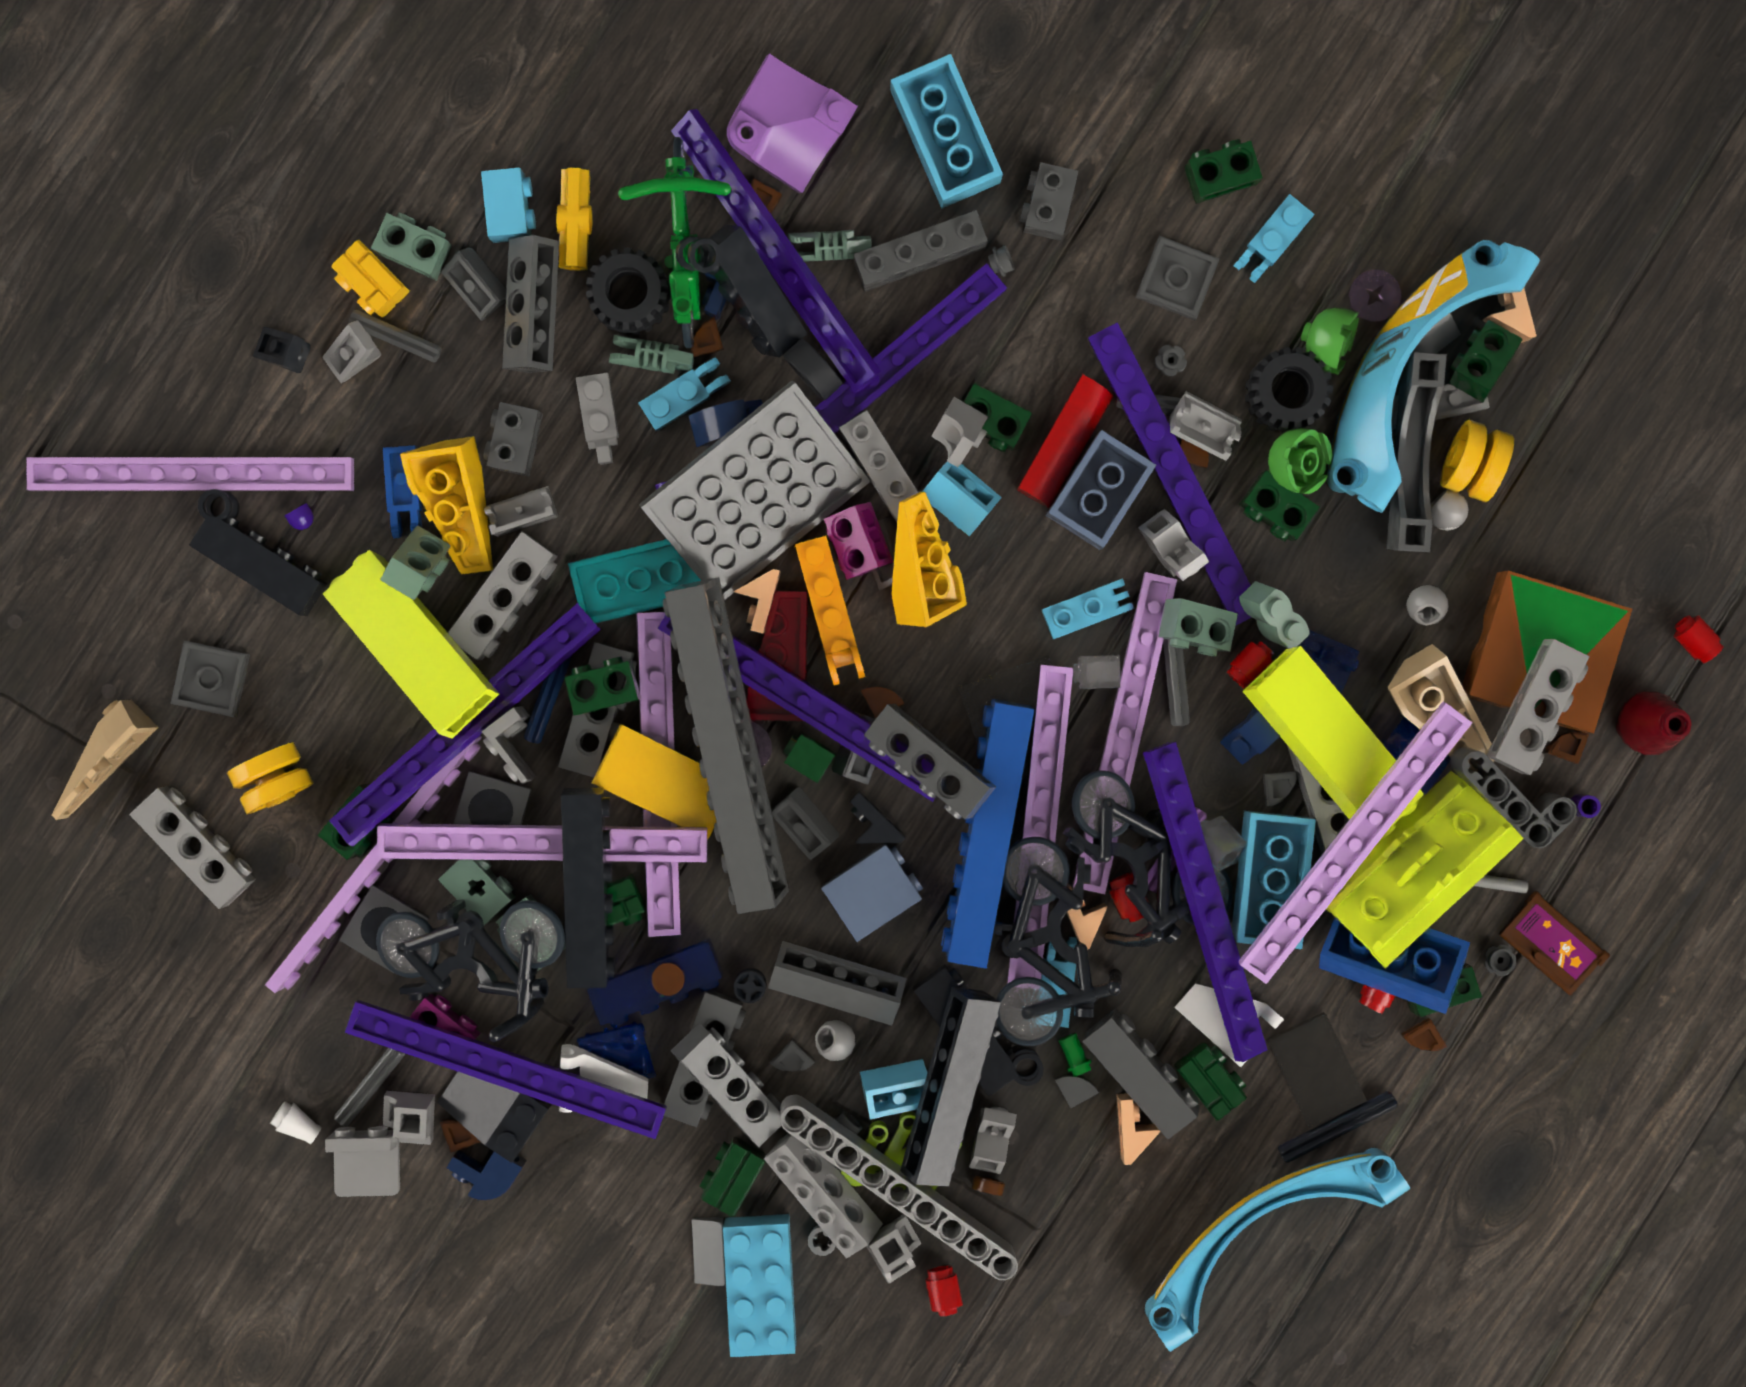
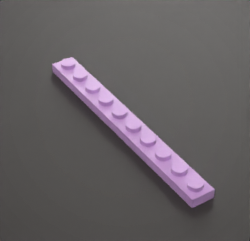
[27,457,354,491]
[1072,572,1177,894]
[636,612,681,937]
[1007,664,1073,989]
[1238,701,1472,984]
[265,735,482,993]
[377,823,707,862]

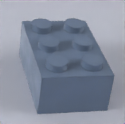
[1045,430,1156,550]

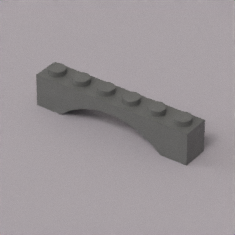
[1386,352,1447,552]

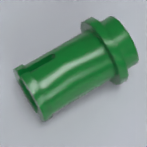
[1058,1033,1092,1077]

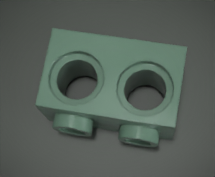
[371,212,452,281]
[380,525,451,601]
[1158,598,1238,656]

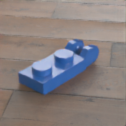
[383,445,422,539]

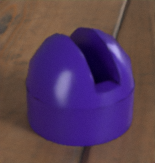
[285,503,314,530]

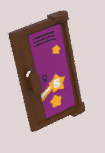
[1499,891,1610,996]

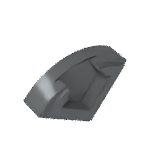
[1263,771,1297,806]
[770,1038,815,1072]
[1054,1075,1099,1108]

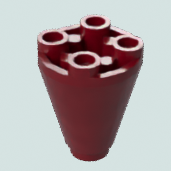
[1616,691,1692,755]

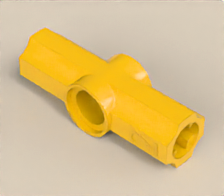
[556,168,593,271]

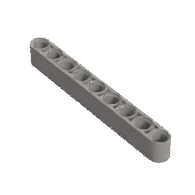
[780,1095,1018,1280]

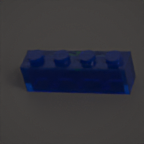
[587,938,724,1027]

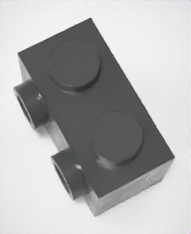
[1020,162,1078,241]
[484,402,543,477]

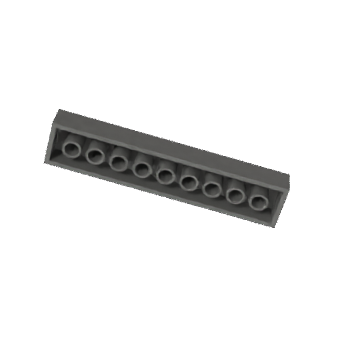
[663,577,789,914]

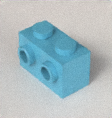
[481,167,536,243]
[922,462,1002,536]
[860,1059,927,1119]

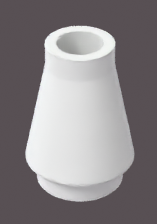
[270,1101,322,1144]

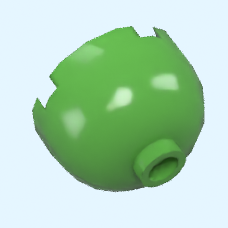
[1301,307,1359,375]
[1268,428,1333,494]

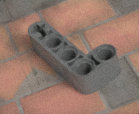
[1450,747,1577,849]

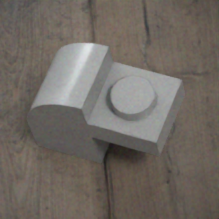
[1138,509,1209,581]
[969,1107,1017,1174]

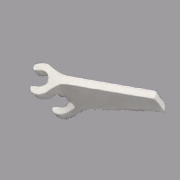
[1174,983,1284,1067]
[559,1044,648,1113]

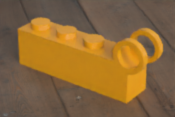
[795,536,865,686]

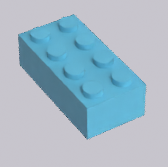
[890,54,1003,209]
[1232,810,1316,949]
[723,1214,796,1357]

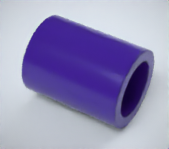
[1571,794,1601,818]

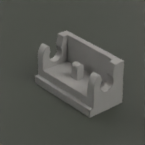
[1169,391,1242,461]
[484,486,558,537]

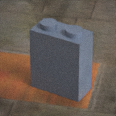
[821,843,923,942]

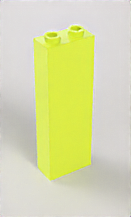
[323,550,499,739]
[1242,646,1424,839]

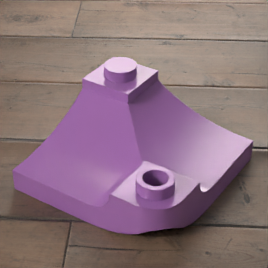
[727,54,858,193]

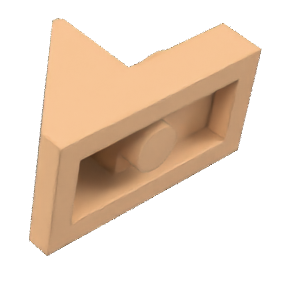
[1482,288,1537,343]
[734,569,781,634]
[1066,884,1107,950]
[1116,1093,1160,1165]

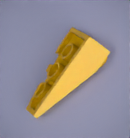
[400,436,493,574]
[891,492,967,627]

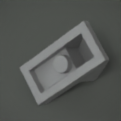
[322,320,381,383]

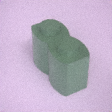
[1239,581,1310,648]

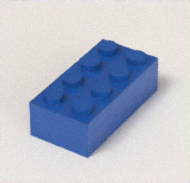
[1319,917,1470,1014]

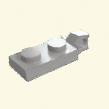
[576,373,619,465]

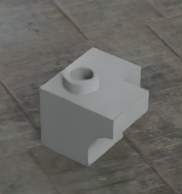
[931,397,988,468]
[383,1091,435,1145]
[866,1214,922,1284]

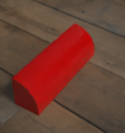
[1017,374,1113,509]

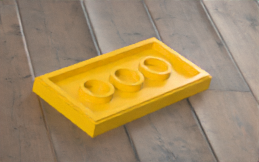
[592,725,717,840]

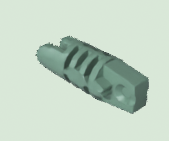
[788,230,872,262]
[609,335,694,374]

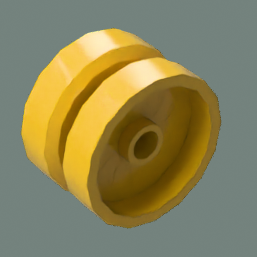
[1440,419,1514,502]
[227,742,314,815]

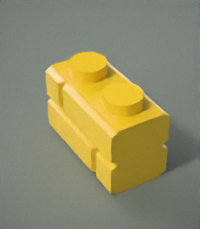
[331,240,410,318]

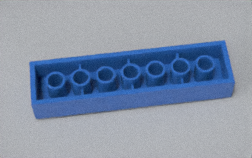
[941,699,1035,969]

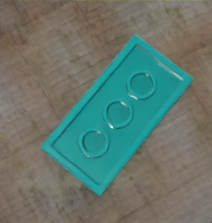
[568,539,701,623]

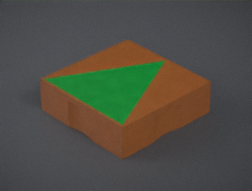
[1462,570,1633,733]

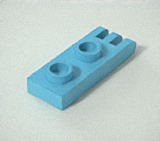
[1042,579,1134,639]

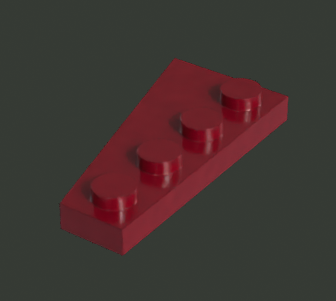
[746,591,808,721]

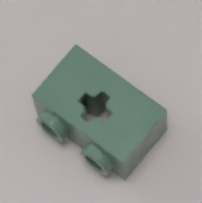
[438,859,516,926]

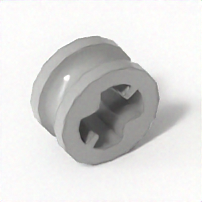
[808,1225,836,1256]

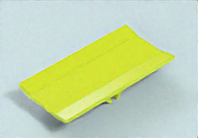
[1326,771,1524,968]

